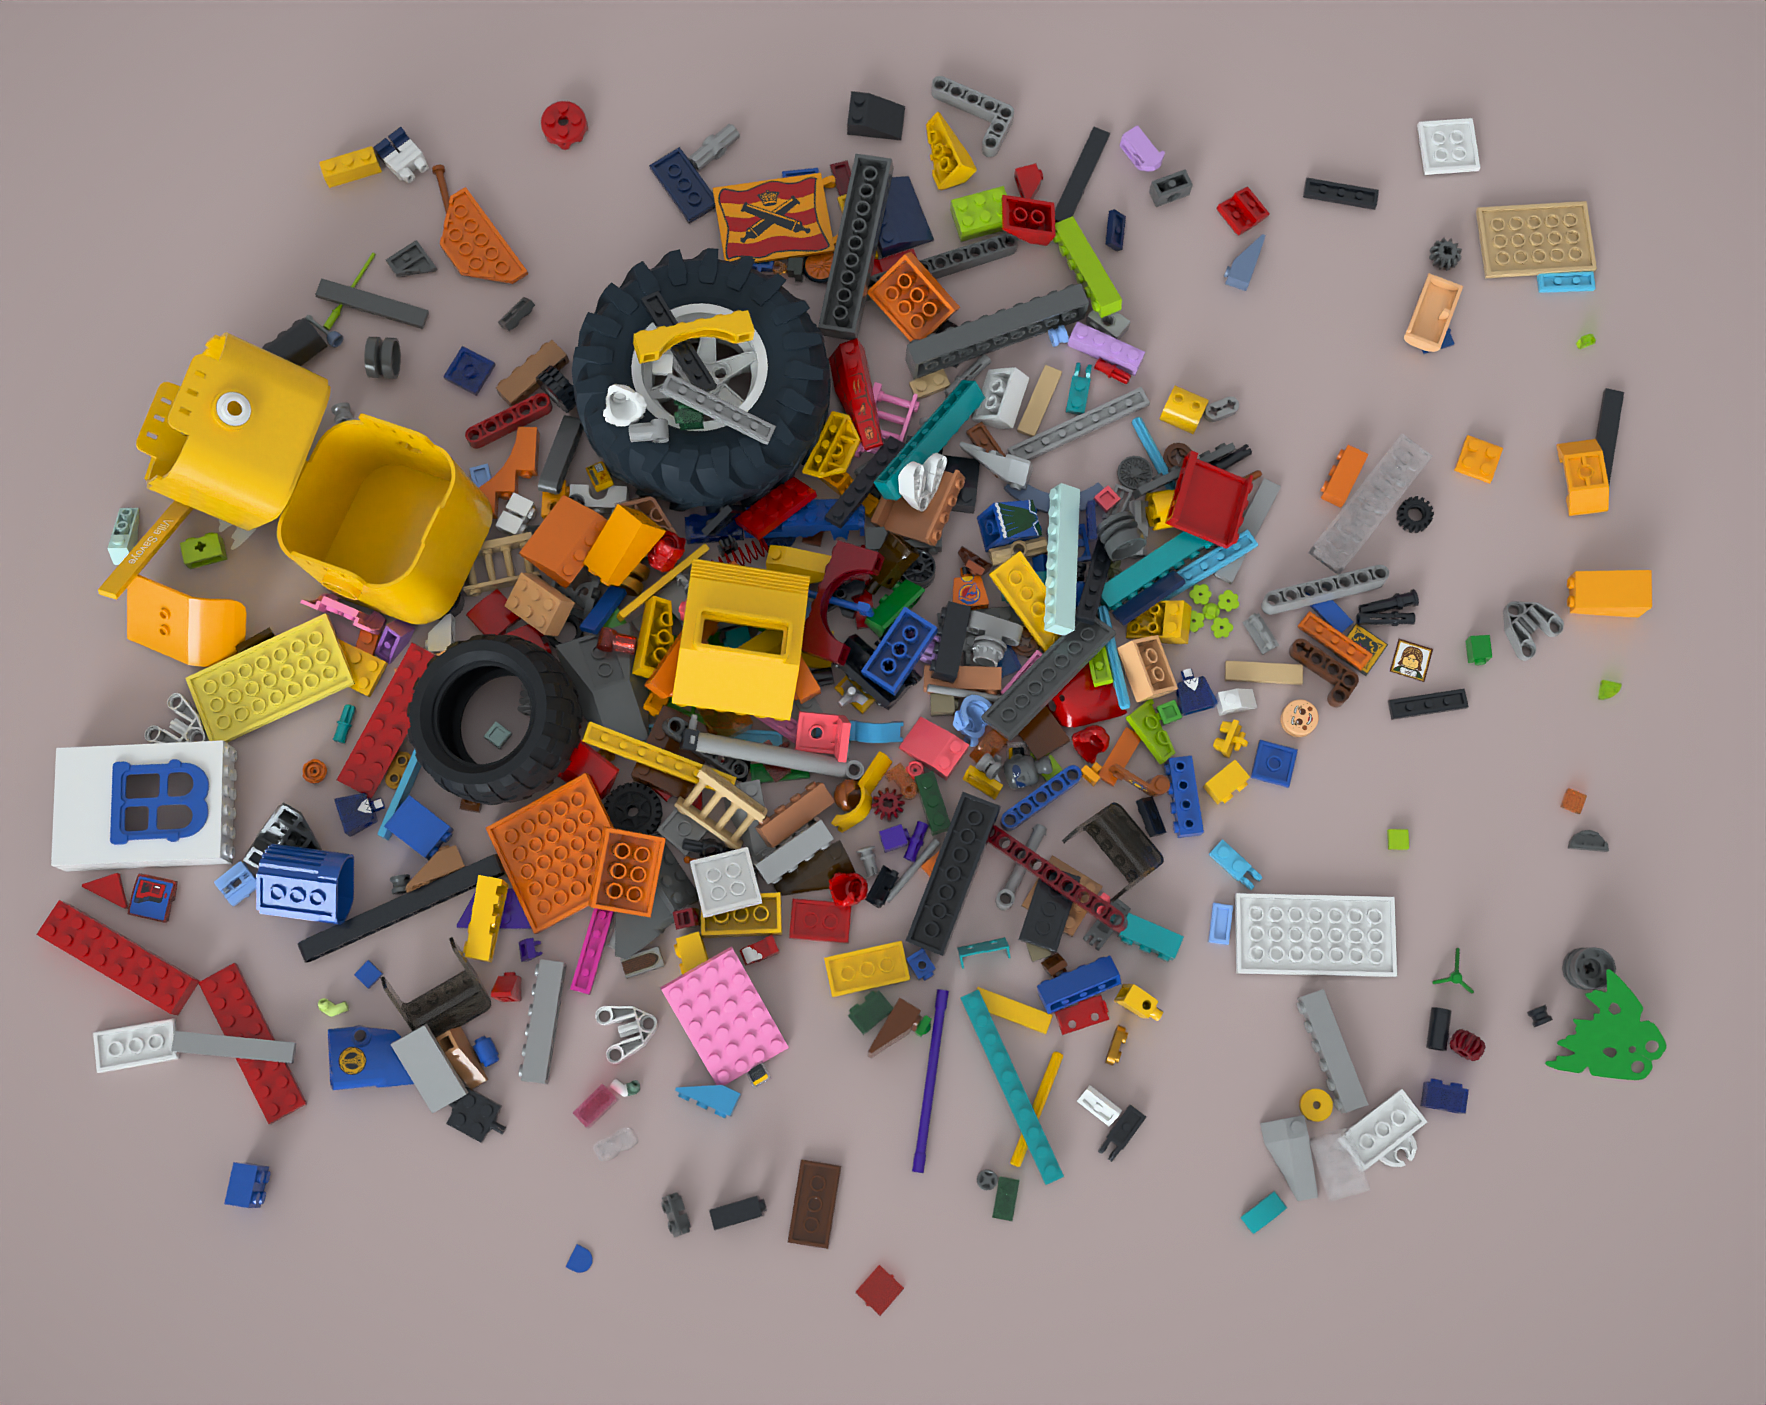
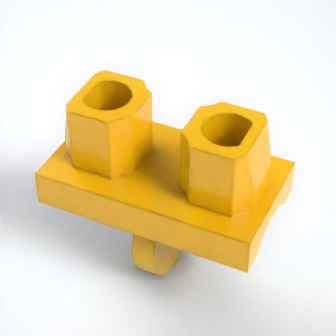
[1213,719,1248,758]

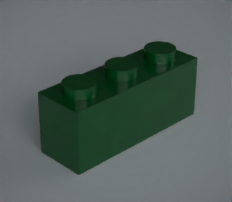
[914,771,950,836]

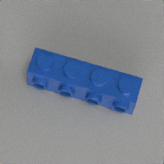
[1164,755,1204,838]
[1037,955,1121,1014]

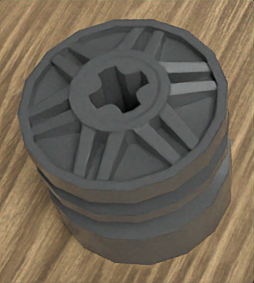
[1096,511,1146,561]
[1562,947,1616,990]

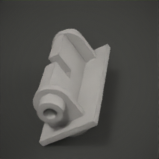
[1242,613,1279,655]

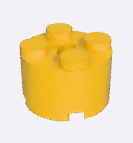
[1145,489,1175,531]

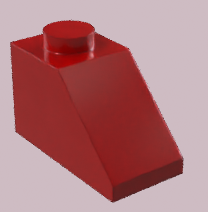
[1014,163,1043,199]

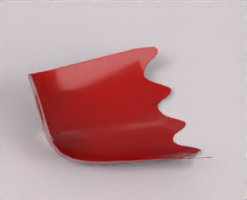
[1046,662,1127,727]

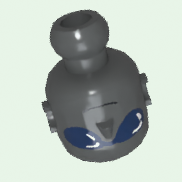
[1003,754,1053,789]

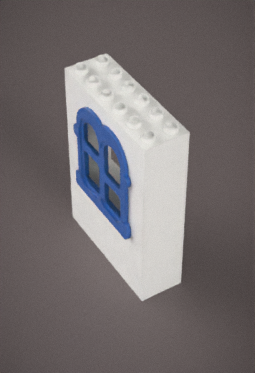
[51,740,237,872]

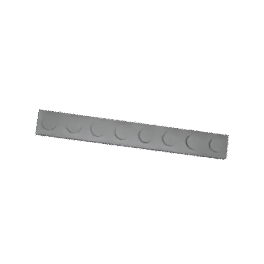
[1007,387,1150,460]

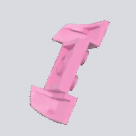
[300,593,386,635]

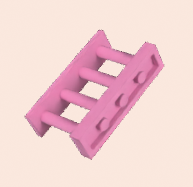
[854,382,920,458]

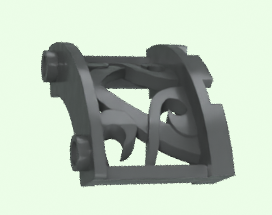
[551,565,601,621]

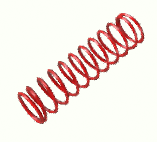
[711,538,769,566]

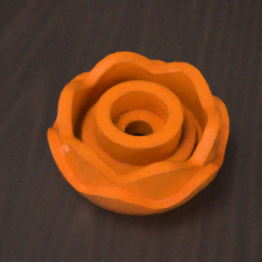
[302,759,327,783]

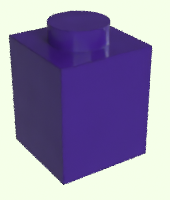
[879,824,910,853]

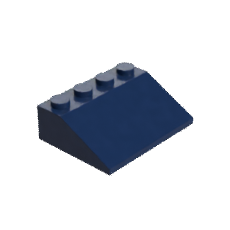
[878,176,934,258]

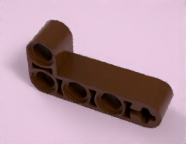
[1289,639,1359,707]

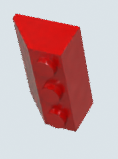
[557,739,620,800]

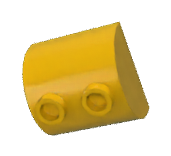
[1159,385,1209,435]

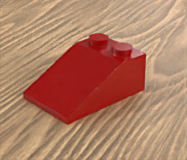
[1002,195,1056,246]

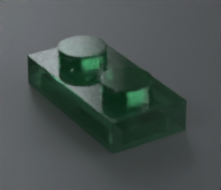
[992,1176,1020,1221]

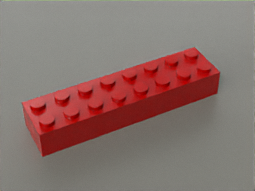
[36,900,200,1016]

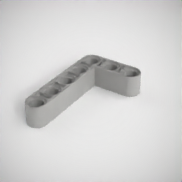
[931,76,1014,158]

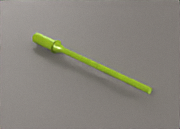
[323,252,376,330]

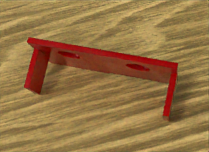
[1054,995,1109,1035]

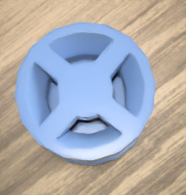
[1048,325,1069,347]

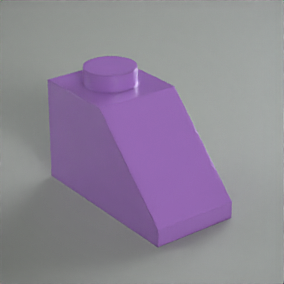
[375,619,415,664]

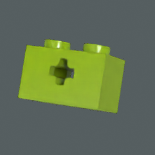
[180,532,228,570]

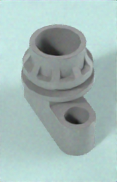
[967,611,1023,667]

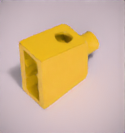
[1114,984,1164,1021]

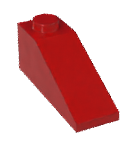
[491,972,521,1002]

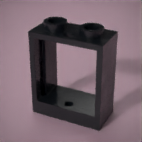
[709,1196,767,1230]

